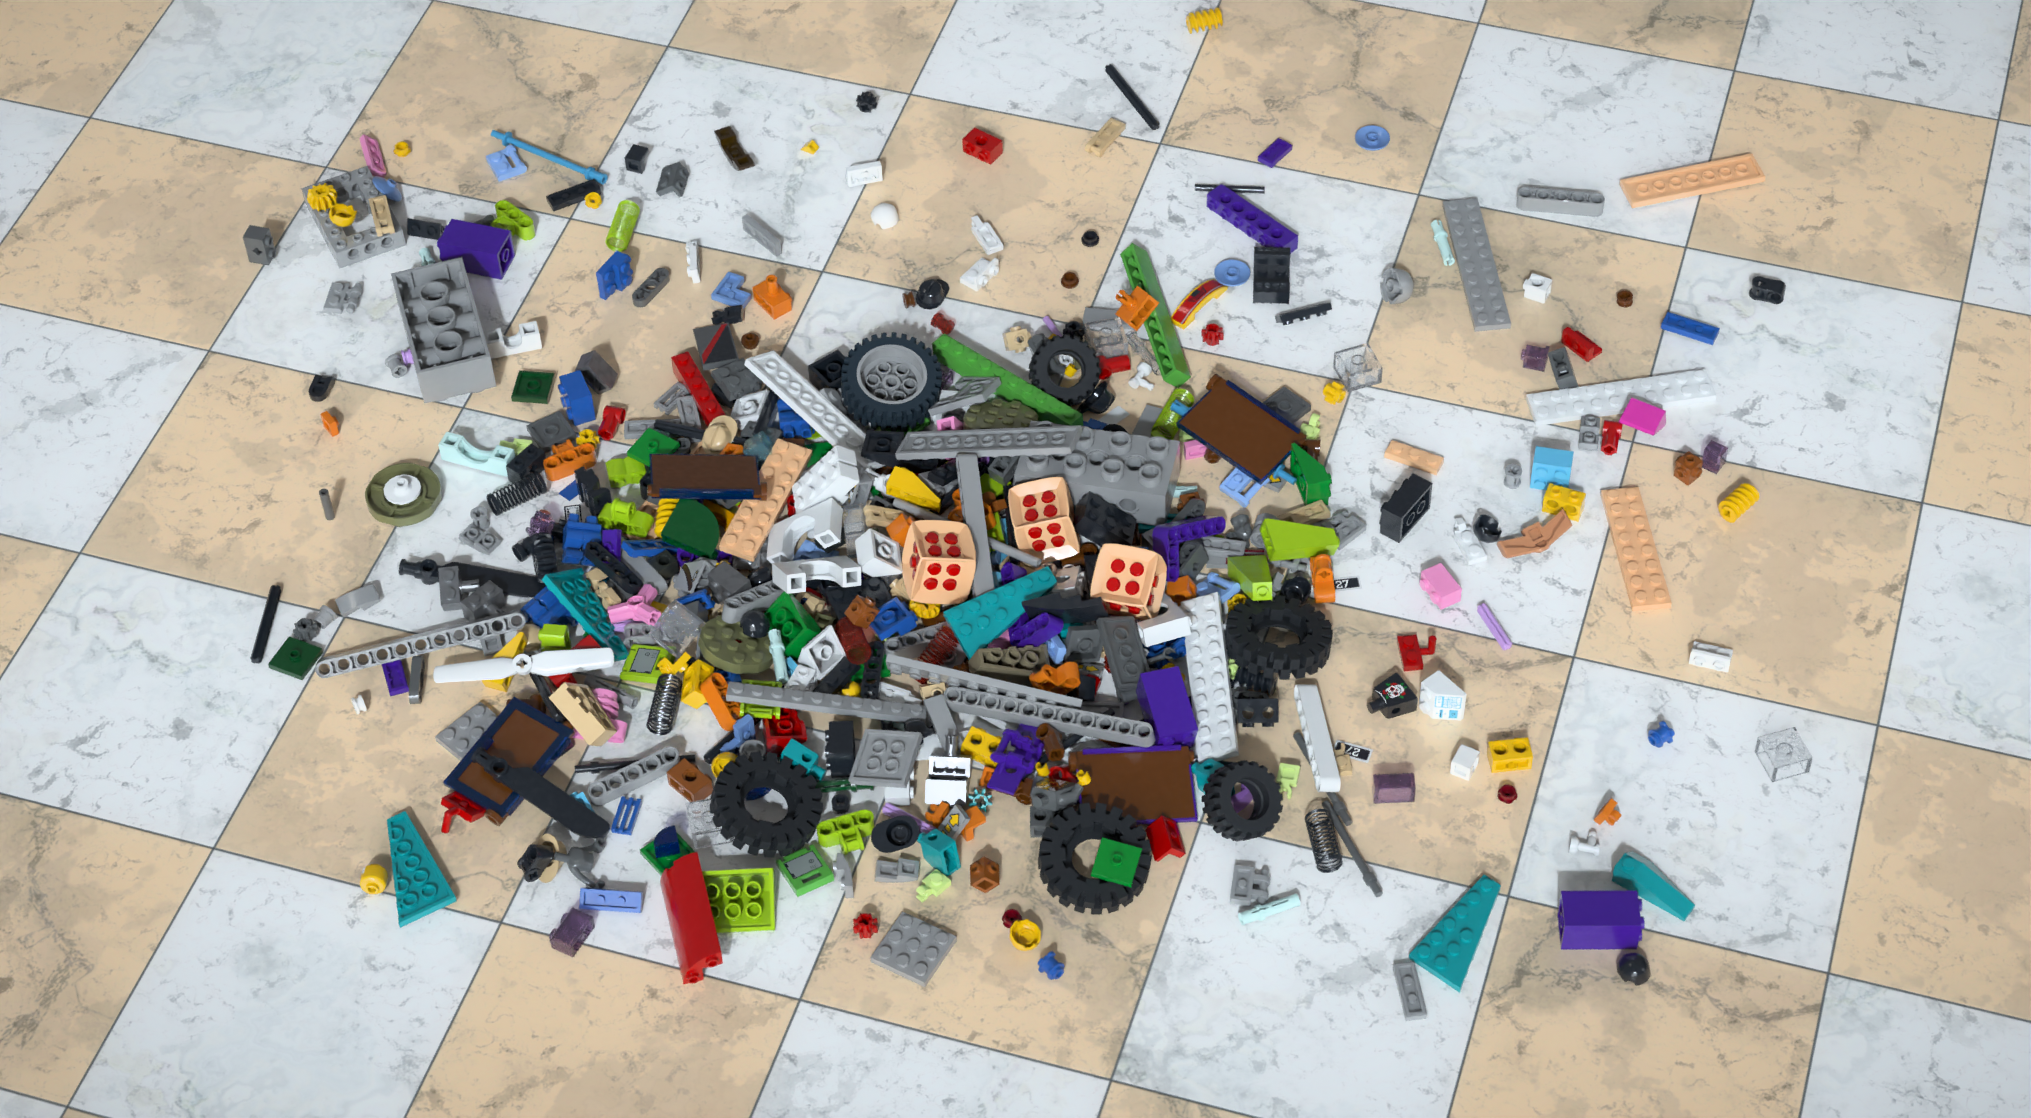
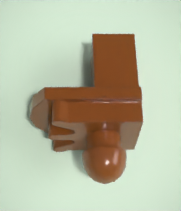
[982,492,1008,515]

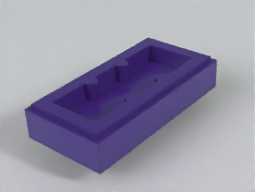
[1258,138,1293,168]
[602,529,622,564]
[381,659,409,697]

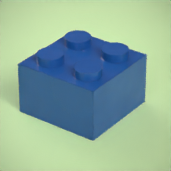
[558,370,596,426]

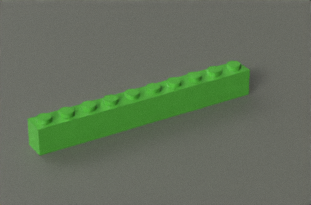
[1120,243,1191,388]
[932,334,1083,426]

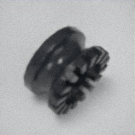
[831,794,850,814]

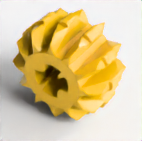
[307,183,338,212]

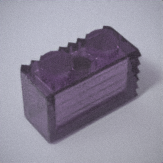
[1372,772,1416,804]
[549,907,595,957]

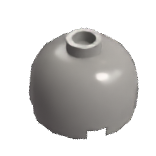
[1380,268,1414,304]

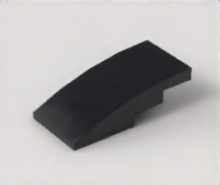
[861,430,940,473]
[1022,592,1109,624]

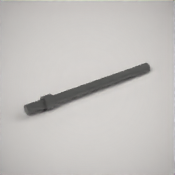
[1293,732,1353,826]
[1322,801,1383,897]

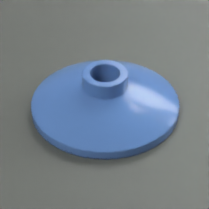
[1355,125,1390,151]
[372,176,402,201]
[1214,260,1250,286]

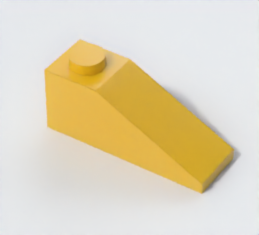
[886,466,941,513]
[482,632,528,692]

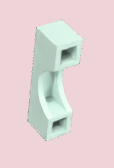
[439,432,515,477]

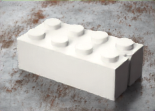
[792,445,860,514]

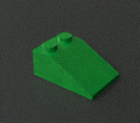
[1290,443,1332,506]
[764,591,821,662]

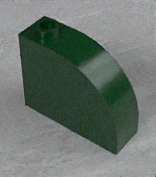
[660,495,722,560]

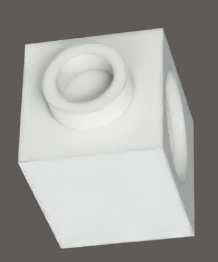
[1523,273,1552,304]
[1450,744,1480,781]

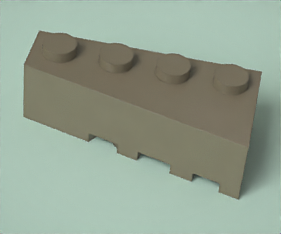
[968,644,1050,688]

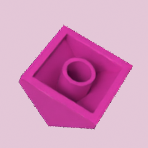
[1619,397,1666,436]

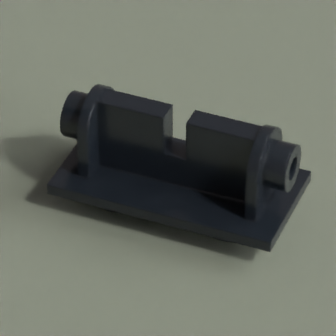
[407,218,445,240]

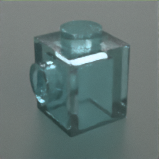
[743,431,774,463]

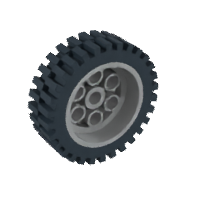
[841,332,942,432]

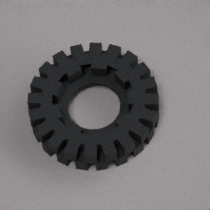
[1225,595,1333,680]
[710,752,823,858]
[1038,803,1152,915]

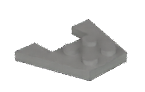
[928,376,1002,416]

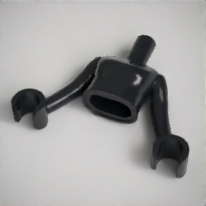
[881,718,935,745]

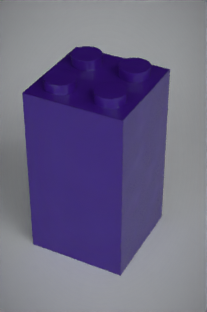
[437,219,515,280]
[1136,666,1198,749]
[1557,891,1645,950]

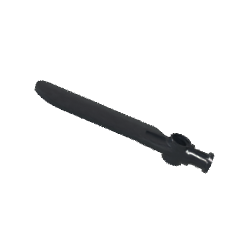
[399,559,547,597]
[471,747,610,839]

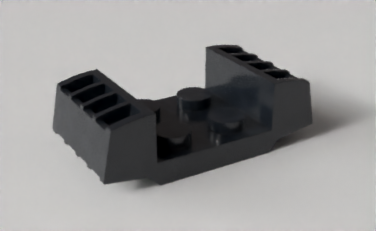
[1253,247,1290,304]

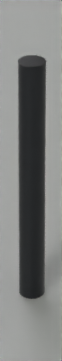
[1195,184,1265,194]

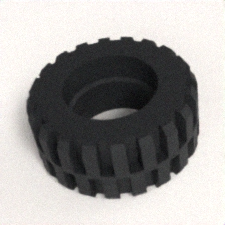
[1028,334,1101,407]
[1201,760,1283,841]

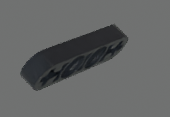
[584,542,642,594]
[860,641,885,700]

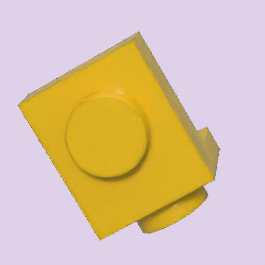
[657,652,691,678]

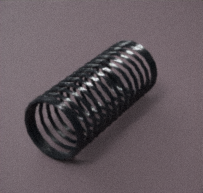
[487,471,547,516]
[646,674,683,735]
[1305,809,1343,873]

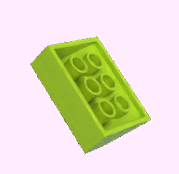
[702,868,775,933]

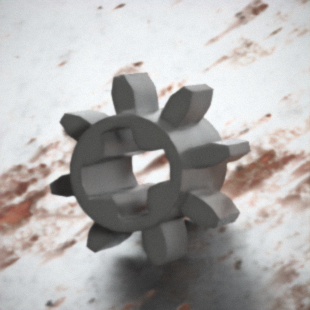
[293,618,318,642]

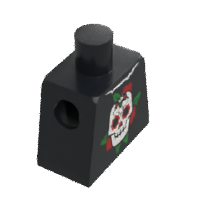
[1367,673,1418,719]

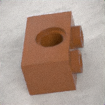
[666,758,713,807]

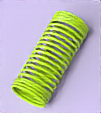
[605,200,640,252]
[1151,388,1194,440]

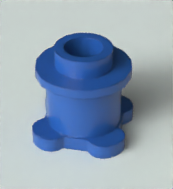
[1648,721,1675,748]
[1037,951,1065,980]

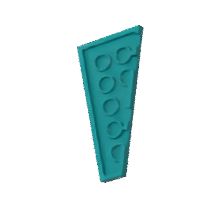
[943,566,1057,660]
[542,568,629,662]
[387,811,457,928]
[1409,875,1501,993]

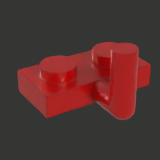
[1397,634,1437,672]
[441,791,486,833]

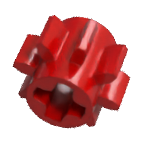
[1201,323,1224,346]
[853,913,878,939]

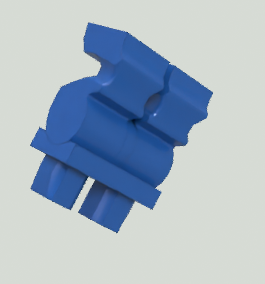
[777,399,815,438]
[561,513,601,567]
[520,587,579,628]

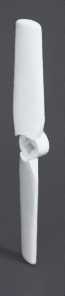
[433,648,614,683]

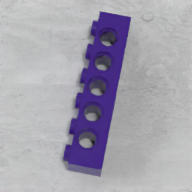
[1207,184,1298,254]

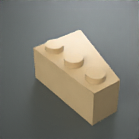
[549,682,617,747]

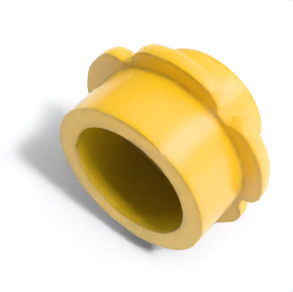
[394,141,411,157]
[585,192,602,209]

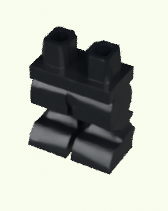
[574,467,612,517]

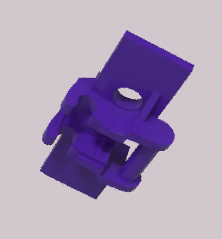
[987,724,1044,796]

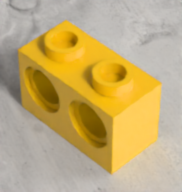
[1542,483,1586,522]
[681,659,714,709]
[960,726,1007,769]
[1487,737,1533,773]

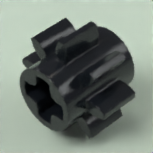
[856,92,877,113]
[1063,321,1085,341]
[550,519,567,543]

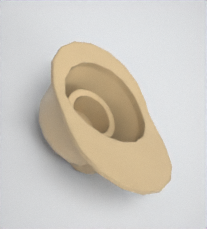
[702,415,738,456]
[538,834,567,883]

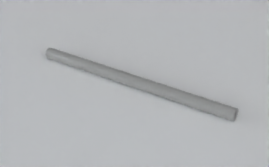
[893,498,1042,568]

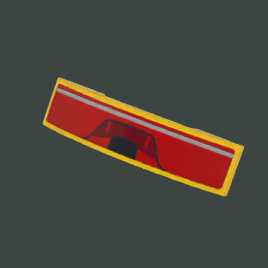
[1171,279,1228,330]

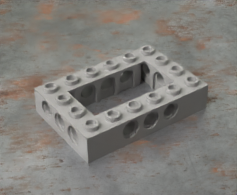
[301,166,406,269]

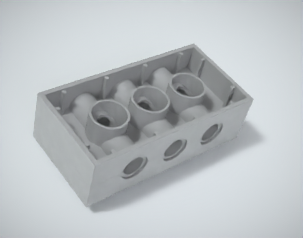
[391,257,497,404]
[1015,420,1180,526]

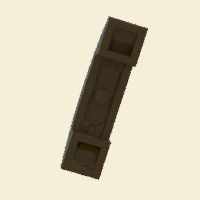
[714,126,755,171]

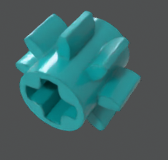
[968,787,993,812]

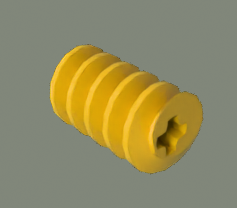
[1186,7,1223,34]
[1718,483,1759,523]
[654,497,679,538]

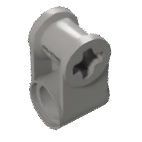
[623,623,662,649]

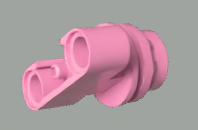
[570,688,628,743]

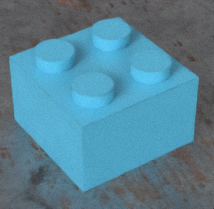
[1530,446,1574,490]

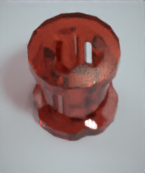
[931,312,955,335]

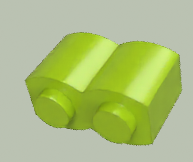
[605,457,646,488]
[538,624,572,652]

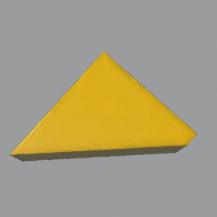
[800,139,820,154]

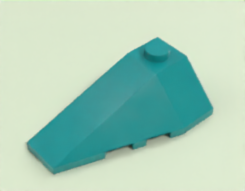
[1612,851,1695,921]

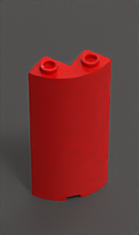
[660,852,723,985]

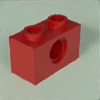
[962,127,1003,165]

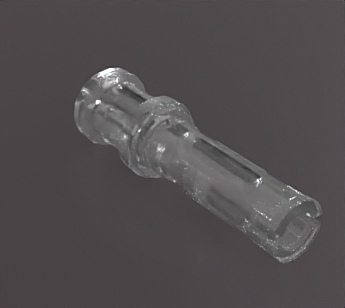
[1123,330,1161,376]

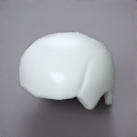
[871,203,899,229]

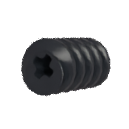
[1233,667,1278,696]

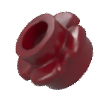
[1497,785,1518,804]
[1002,909,1022,928]

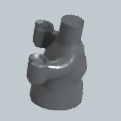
[1225,514,1252,548]

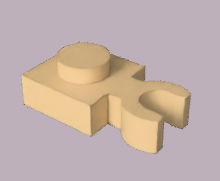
[595,581,621,610]
[1332,743,1352,776]

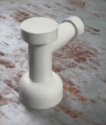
[1128,362,1154,391]
[1569,831,1600,856]

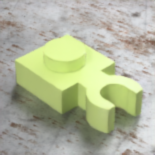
[1276,763,1301,799]

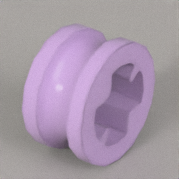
[401,348,414,366]

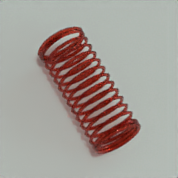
[835,616,871,665]
[909,625,959,685]

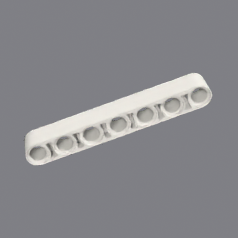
[1294,684,1340,792]

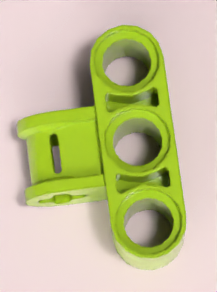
[490,200,535,240]
[597,497,654,538]
[816,809,875,856]

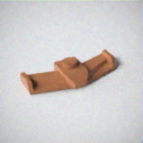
[1497,509,1573,558]

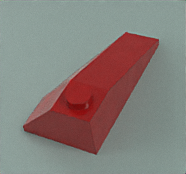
[762,707,807,757]

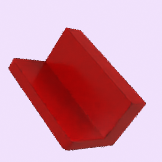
[1561,327,1602,362]
[1145,816,1186,862]

